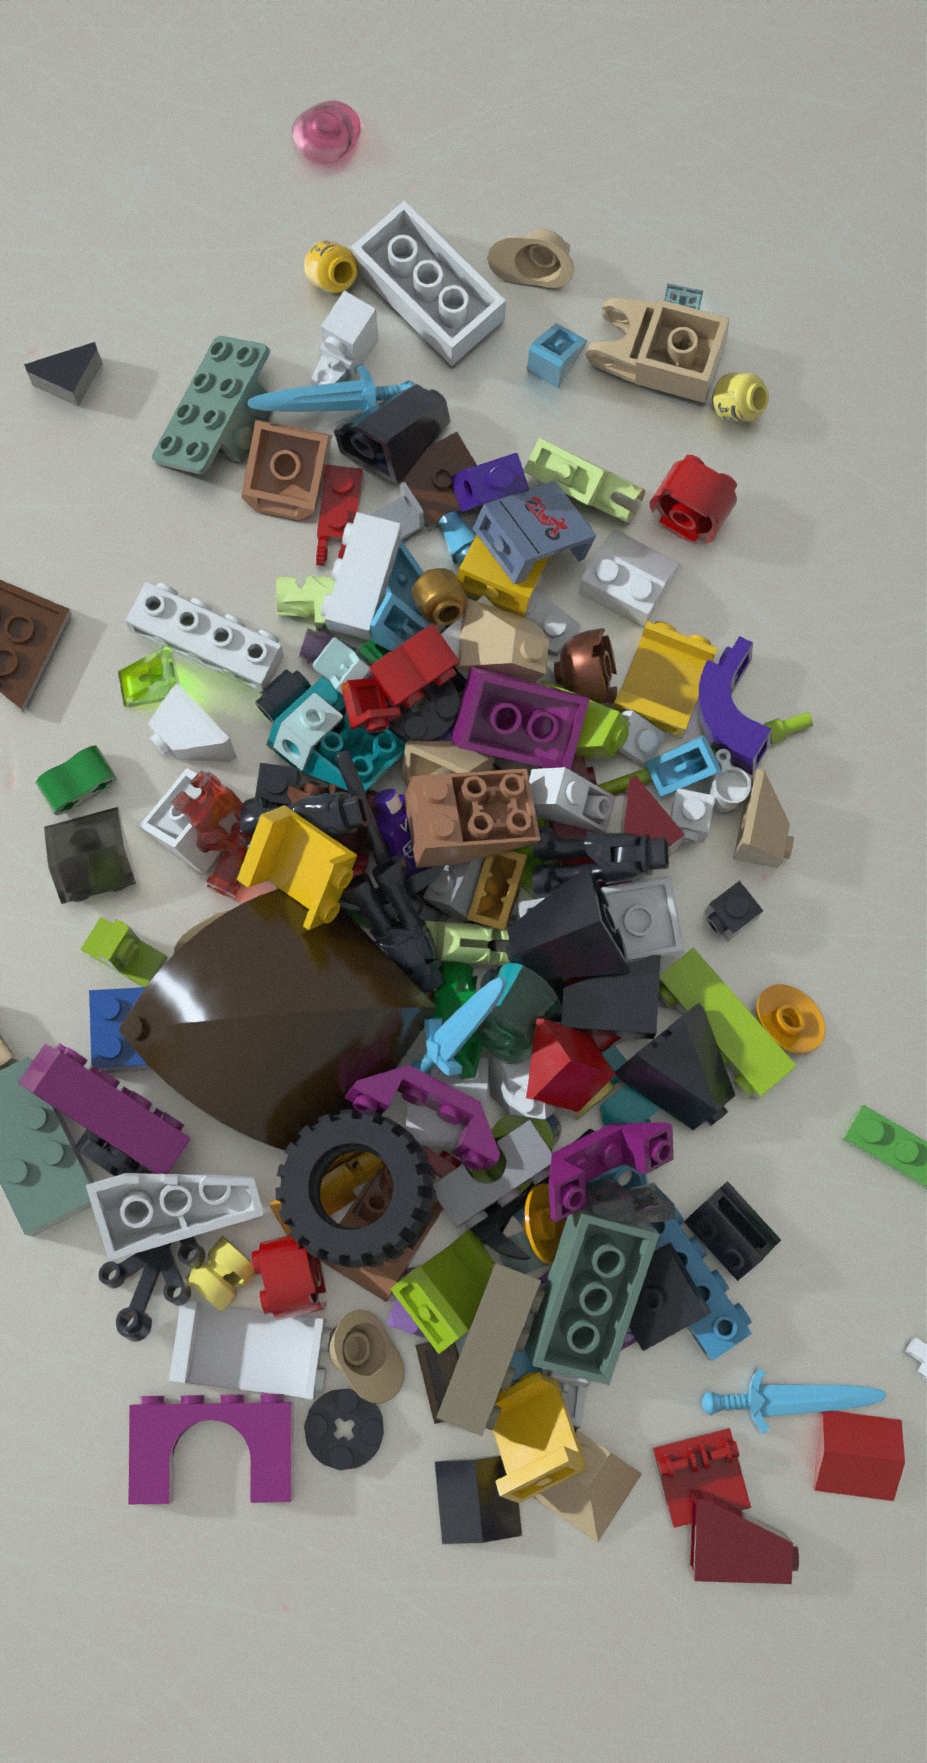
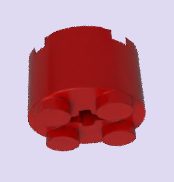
[650,454,737,544]
[251,1235,327,1321]

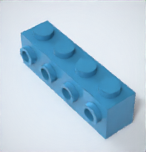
[637,1199,752,1361]

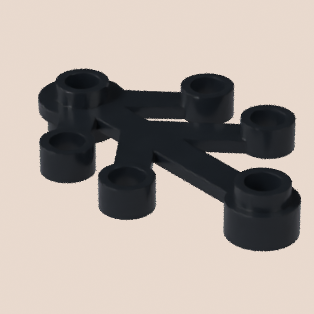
[98,1236,206,1342]

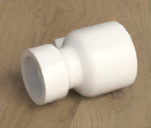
[710,749,751,814]

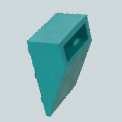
[266,676,405,793]

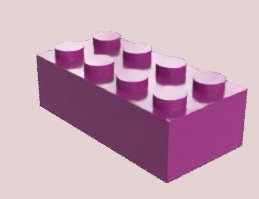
[18,1043,191,1174]

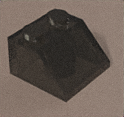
[44,807,136,904]

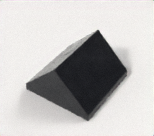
[435,1455,522,1544]

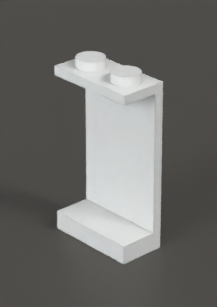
[169,1301,331,1400]

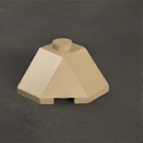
[401,740,495,788]

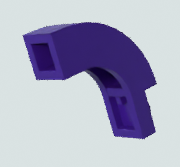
[699,636,771,776]

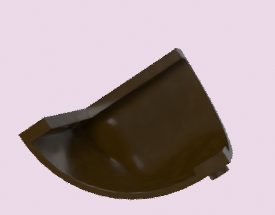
[118,889,437,1151]

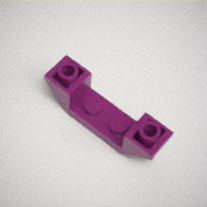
[345,1065,500,1171]
[549,1122,674,1222]

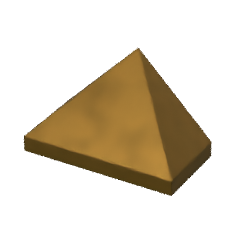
[467,850,527,931]

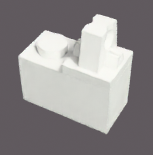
[311,291,378,385]

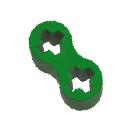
[35,745,117,816]

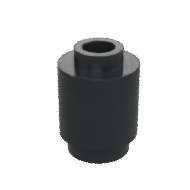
[254,669,311,724]

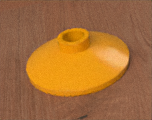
[756,984,826,1054]
[522,1183,567,1264]

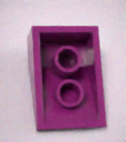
[451,665,590,770]

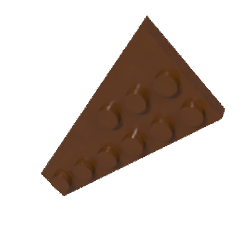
[0,580,71,713]

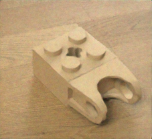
[585,297,729,403]

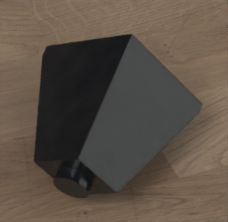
[334,384,451,485]
[505,867,630,981]
[615,1003,736,1131]

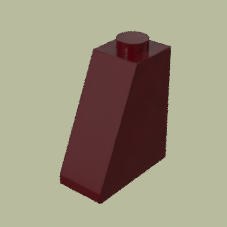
[689,1490,799,1584]

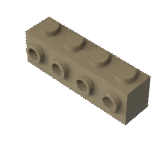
[436,1263,545,1436]

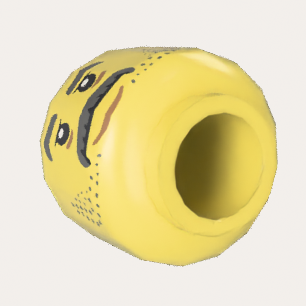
[712,372,769,422]

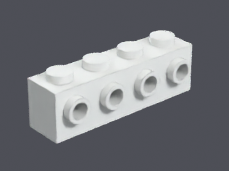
[125,582,284,692]

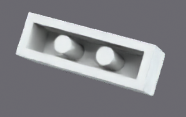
[321,512,403,641]

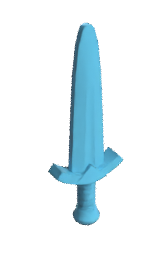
[247,364,415,412]
[410,977,507,1076]
[702,1368,886,1434]

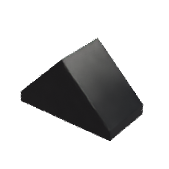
[24,342,102,407]

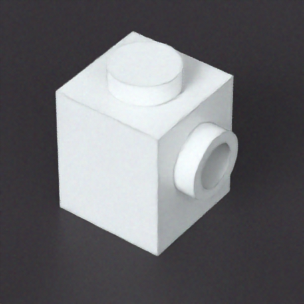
[670,788,715,844]

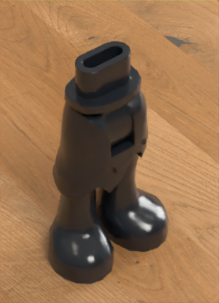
[240,794,369,851]
[531,825,669,899]
[340,855,445,994]

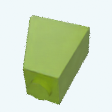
[540,680,630,759]

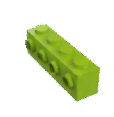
[659,947,797,1100]

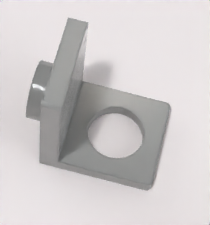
[370,482,425,540]

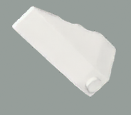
[86,1173,265,1261]

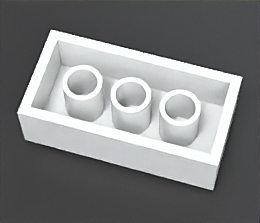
[350,200,506,366]

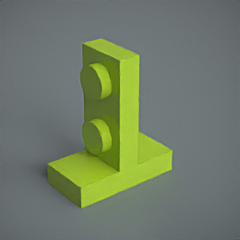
[80,917,168,987]

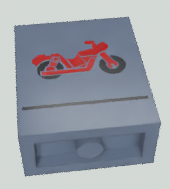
[473,481,597,585]

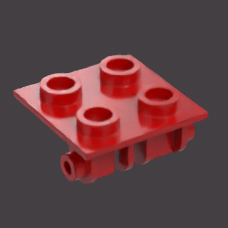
[653,1428,751,1528]

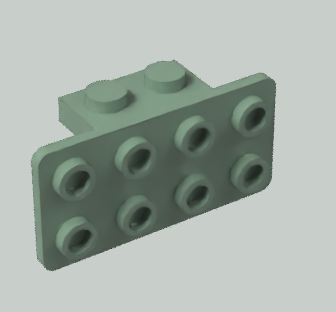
[152,336,270,474]

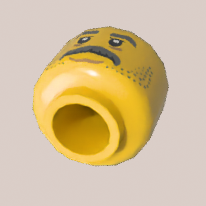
[304,240,359,293]

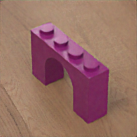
[128,1394,294,1505]

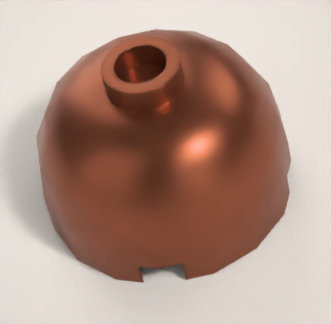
[554,628,617,705]

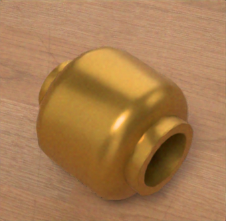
[412,568,468,625]

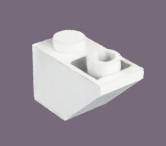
[529,767,616,833]

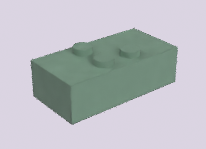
[0,1057,94,1237]
[524,1203,660,1385]

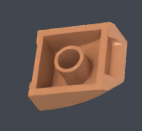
[241,420,332,521]

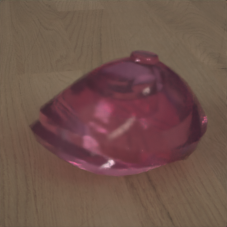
[292,100,361,164]

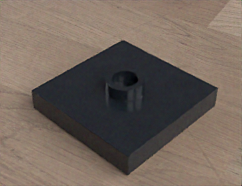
[629,1242,711,1351]

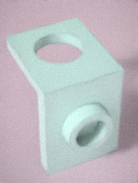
[273,693,343,770]

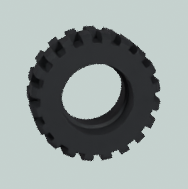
[275,1109,436,1269]

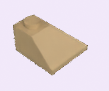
[456,598,549,682]
[733,769,794,868]
[533,1428,642,1542]

